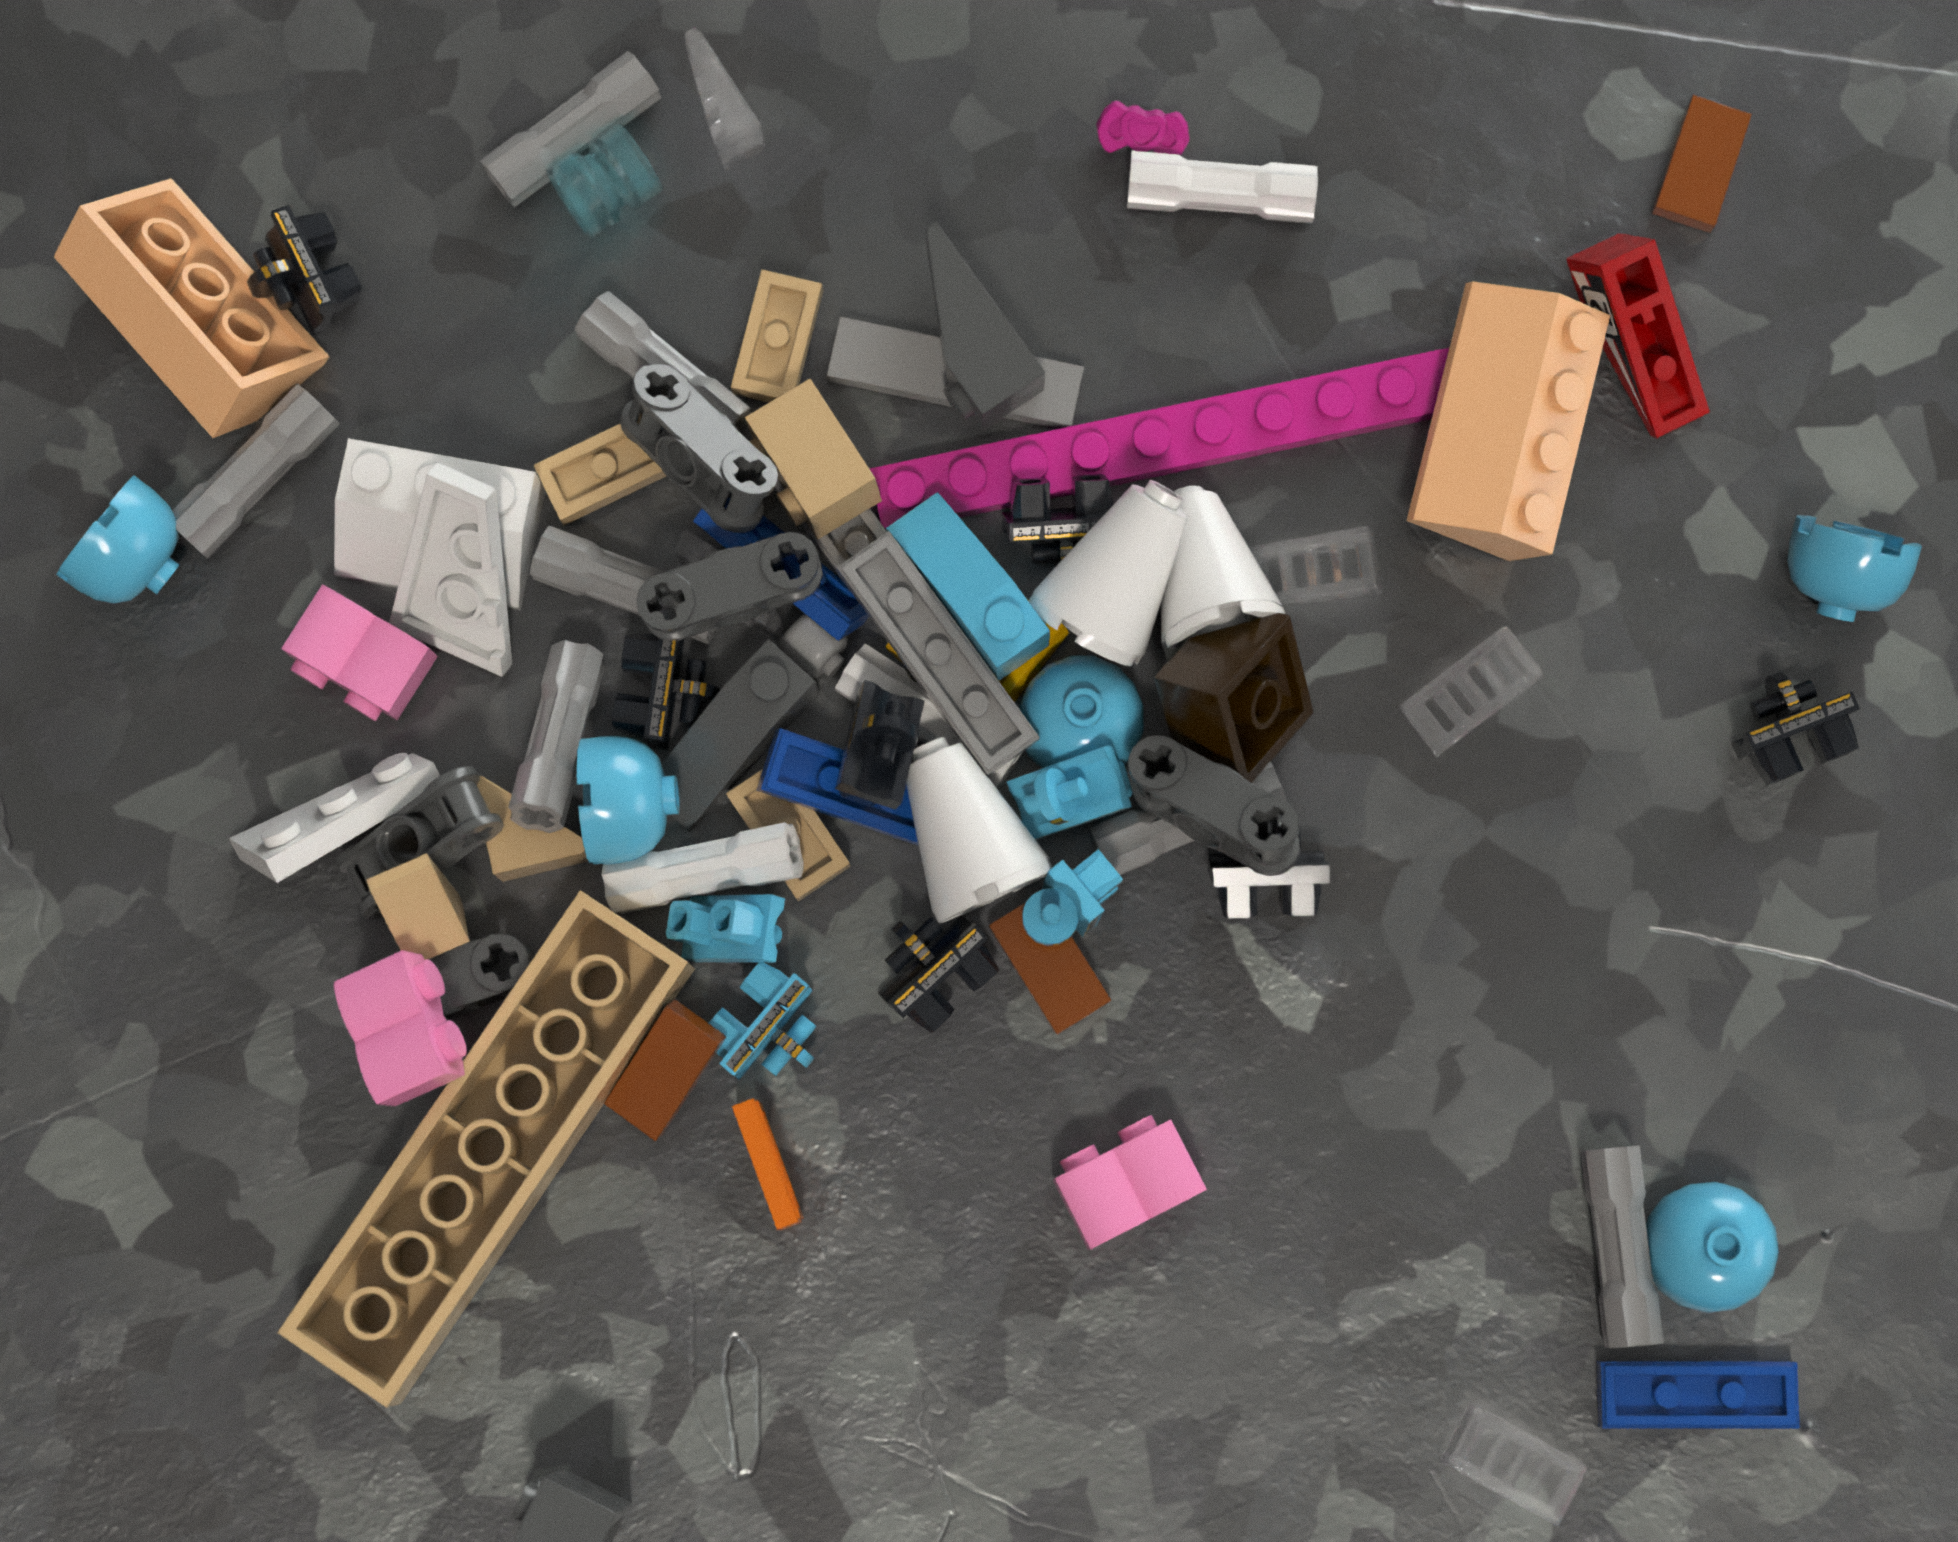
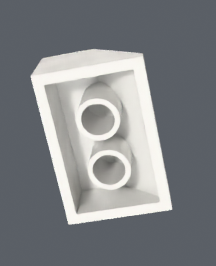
[334,438,546,610]

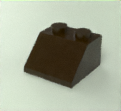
[1154,613,1314,783]

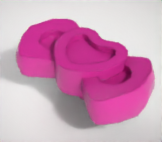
[1096,101,1190,156]

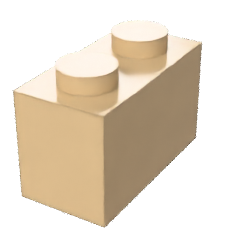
[745,379,882,540]

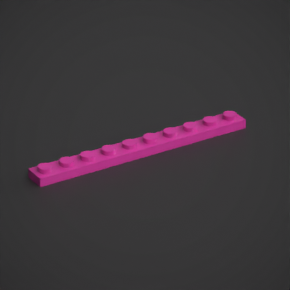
[869,347,1450,530]

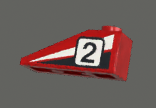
[1566,233,1710,438]

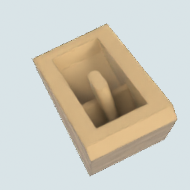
[477,776,588,882]
[366,853,469,960]

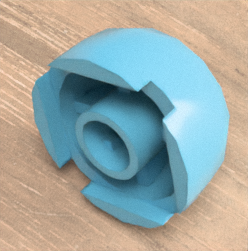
[56,475,180,604]
[1787,515,1922,622]
[1019,656,1144,768]
[577,736,680,865]
[1646,1181,1779,1313]

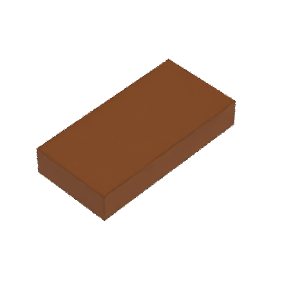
[1651,95,1752,233]
[989,902,1111,1036]
[604,999,727,1142]

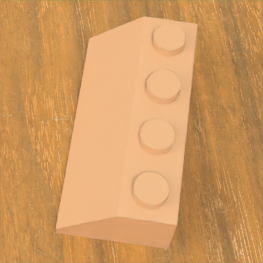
[54,178,329,438]
[1406,281,1610,561]

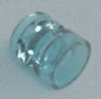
[545,122,663,239]

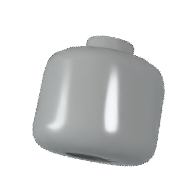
[777,613,848,680]

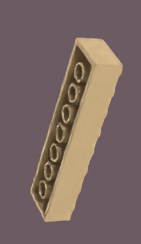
[277,890,695,1408]

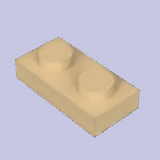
[731,270,823,402]
[534,413,666,526]
[726,769,851,902]

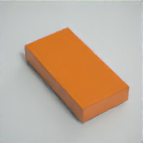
[732,1098,804,1230]

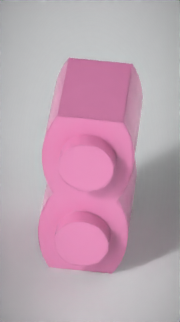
[281,584,438,722]
[334,950,467,1106]
[1053,1115,1207,1250]

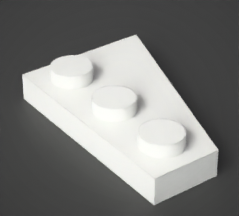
[389,462,512,677]
[228,753,440,883]

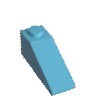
[886,492,1050,681]

